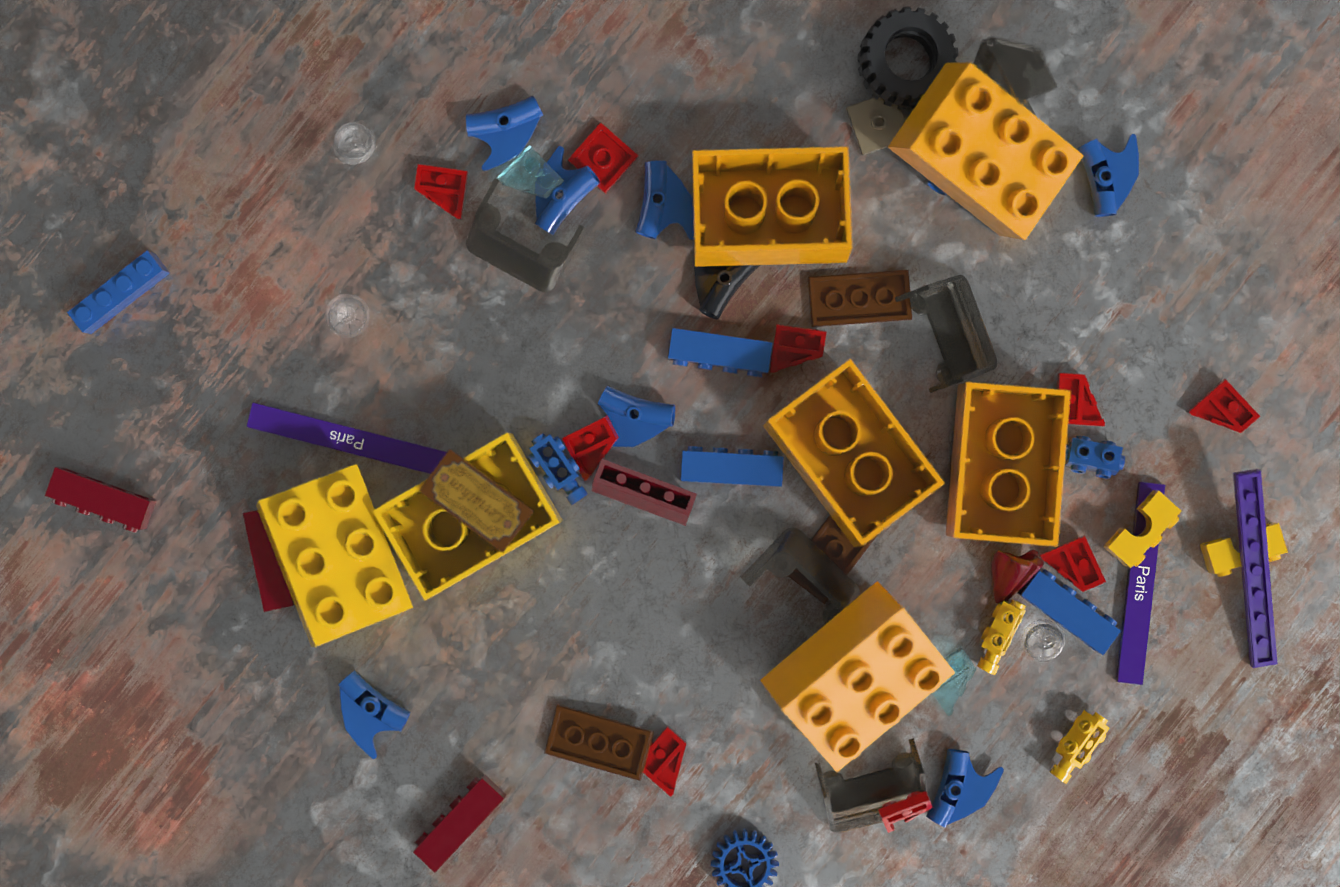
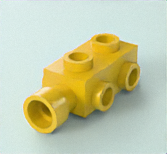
[977,599,1026,675]
[1049,710,1109,784]

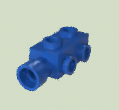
[528,433,588,505]
[1065,436,1125,479]

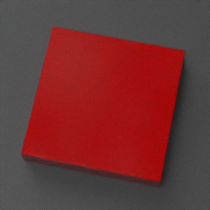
[568,123,639,194]

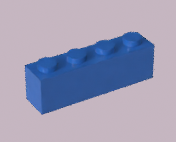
[67,250,170,334]
[668,328,773,377]
[681,446,784,487]
[1017,569,1121,655]

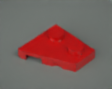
[414,164,468,220]

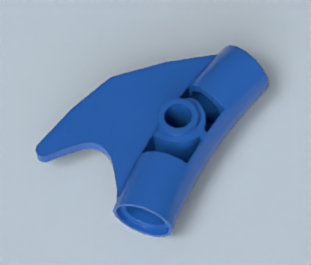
[466,96,543,171]
[1077,134,1139,217]
[534,146,600,235]
[635,161,694,240]
[598,386,675,447]
[338,670,411,759]
[926,749,1004,828]

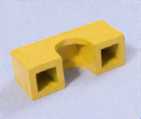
[1103,490,1182,568]
[1200,522,1288,577]

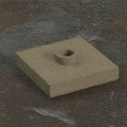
[846,97,905,156]

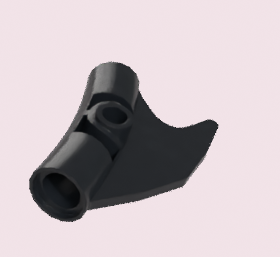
[694,265,761,320]

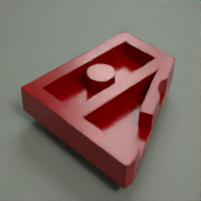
[769,324,827,373]
[1057,373,1105,427]
[1188,379,1260,433]
[562,415,619,481]
[1040,535,1106,592]
[643,726,687,797]
[878,791,932,833]

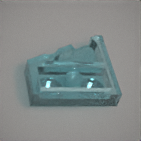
[496,145,564,199]
[932,647,977,717]

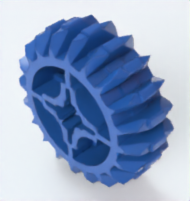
[711,829,779,887]

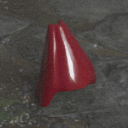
[991,550,1044,604]

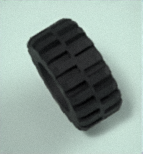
[857,6,959,109]

